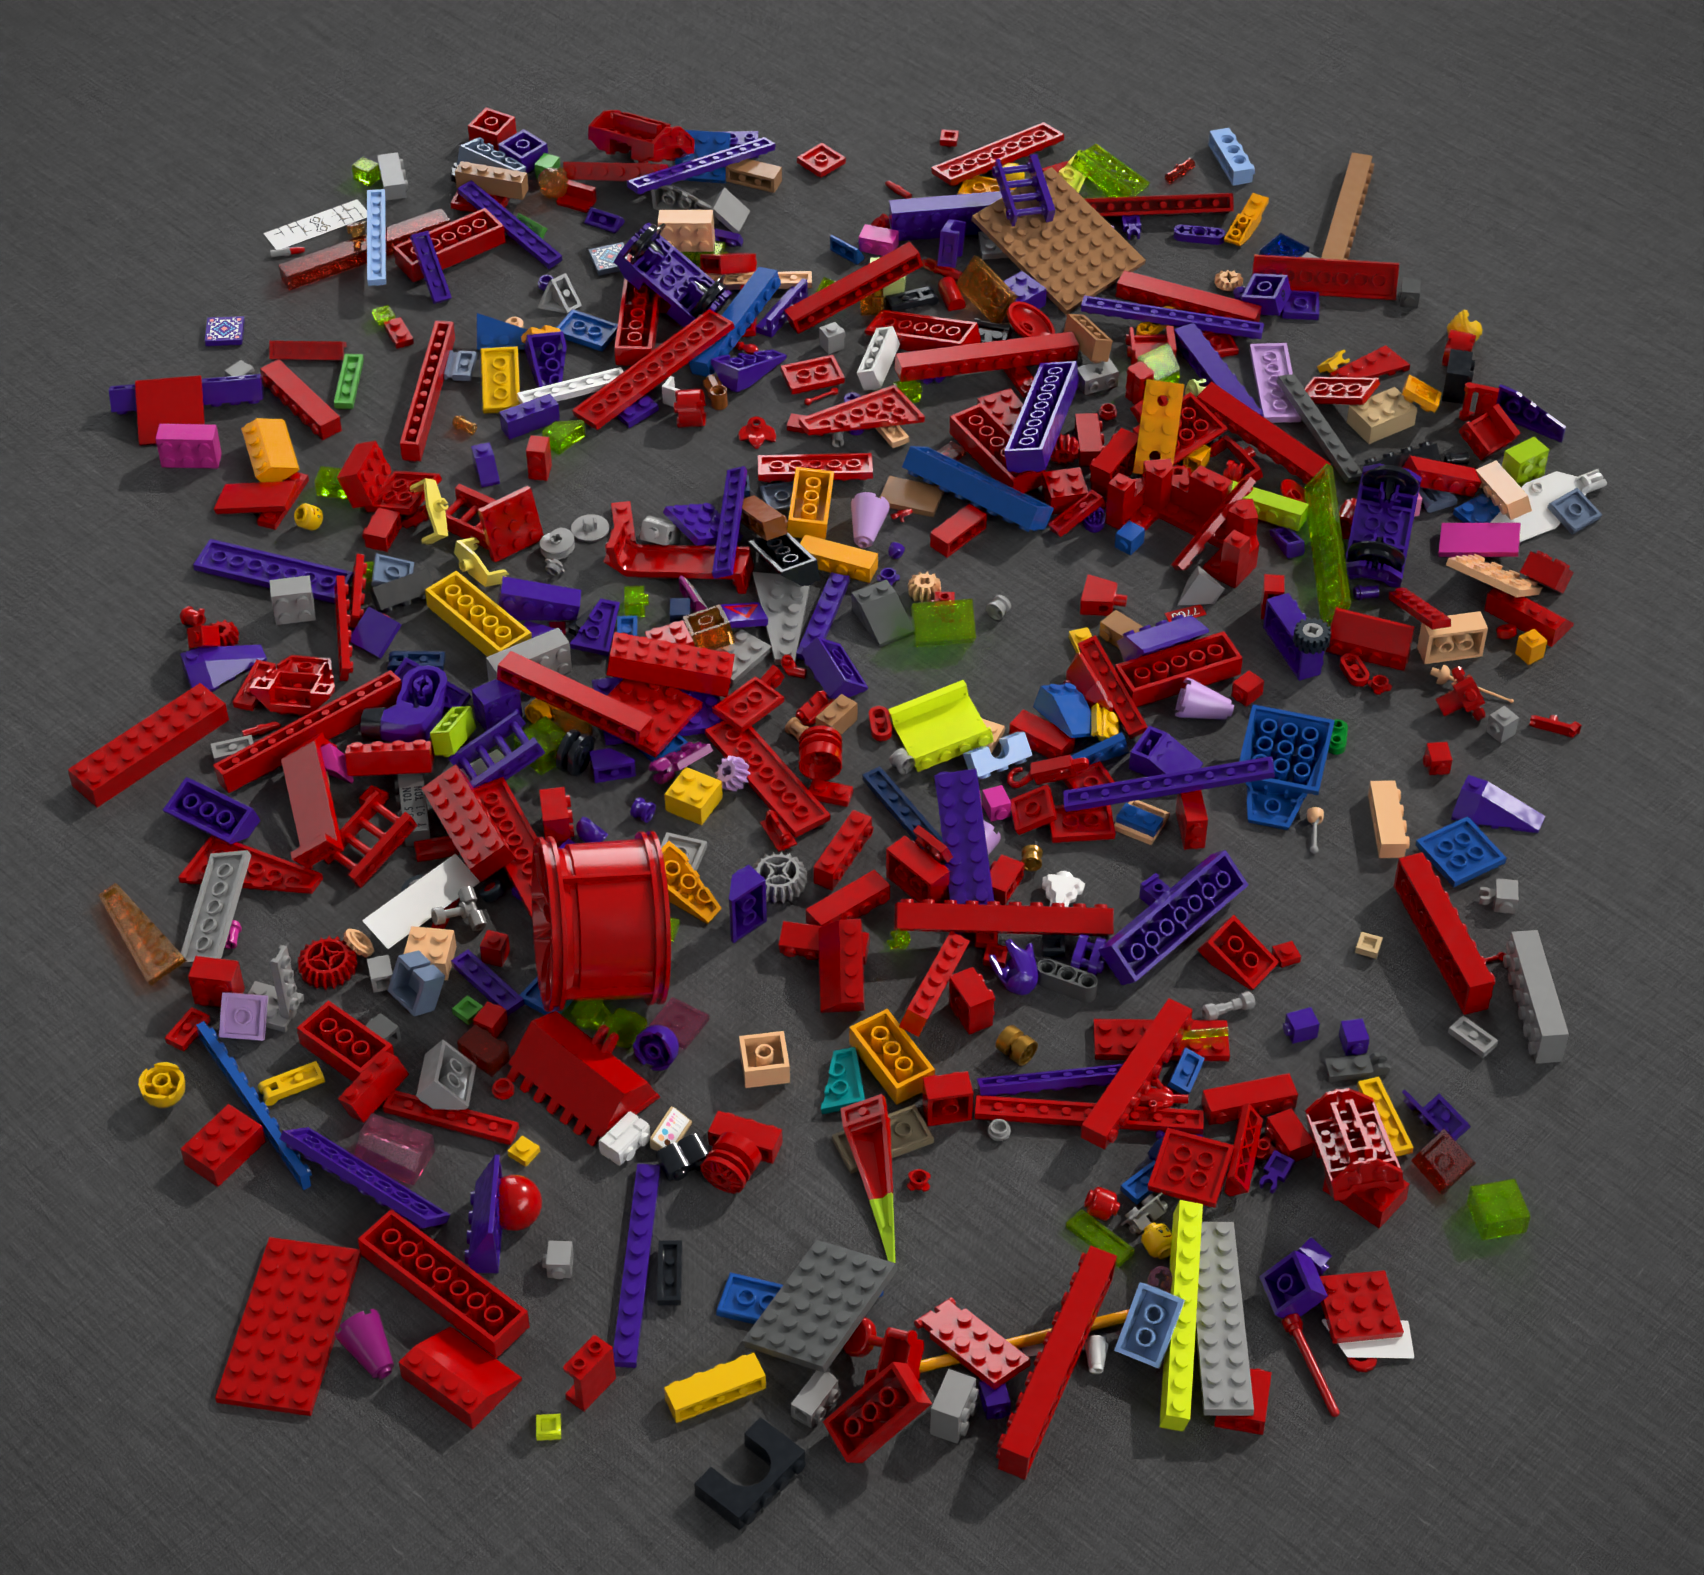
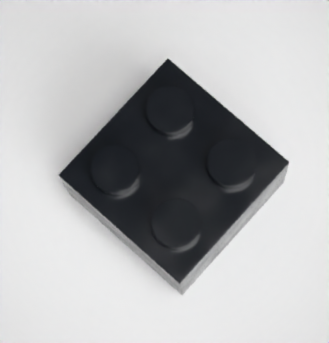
[1442,349,1476,404]

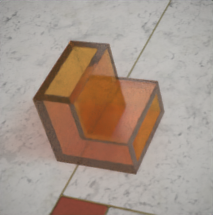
[860,288,884,316]

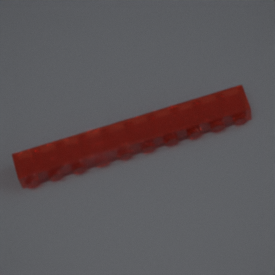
[279,208,451,290]

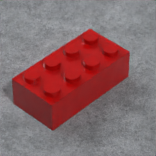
[297,1000,394,1082]
[823,1362,932,1463]

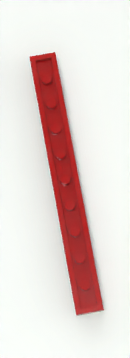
[975,1095,1204,1134]

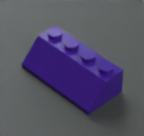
[1116,614,1209,662]
[163,777,261,844]

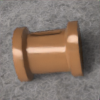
[785,717,810,742]

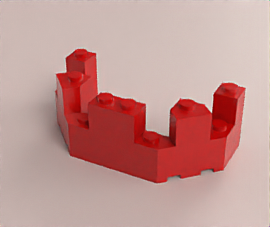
[1105,458,1259,588]

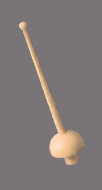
[1430,665,1514,703]

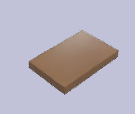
[880,476,944,517]

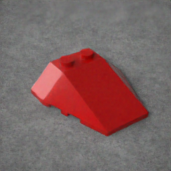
[249,655,335,716]

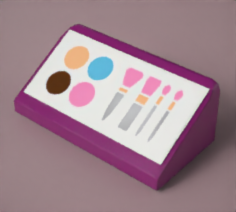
[679,576,709,615]

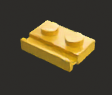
[1091,703,1119,741]

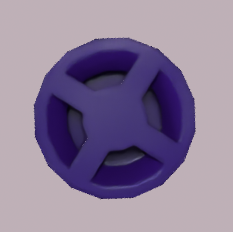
[630,797,656,823]

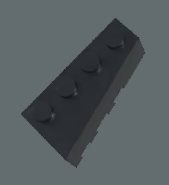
[1360,441,1442,473]

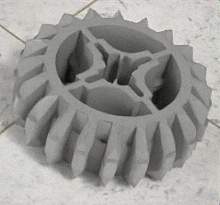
[752,851,807,904]

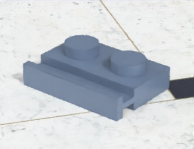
[444,350,477,381]

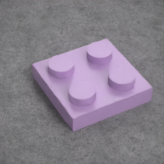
[219,992,268,1041]

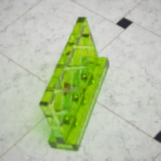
[1071,144,1150,197]

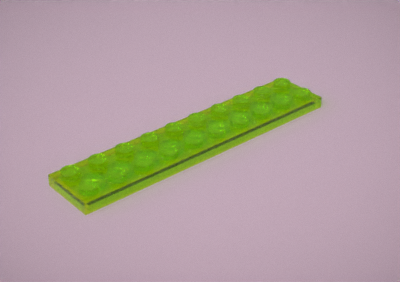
[1304,463,1351,627]

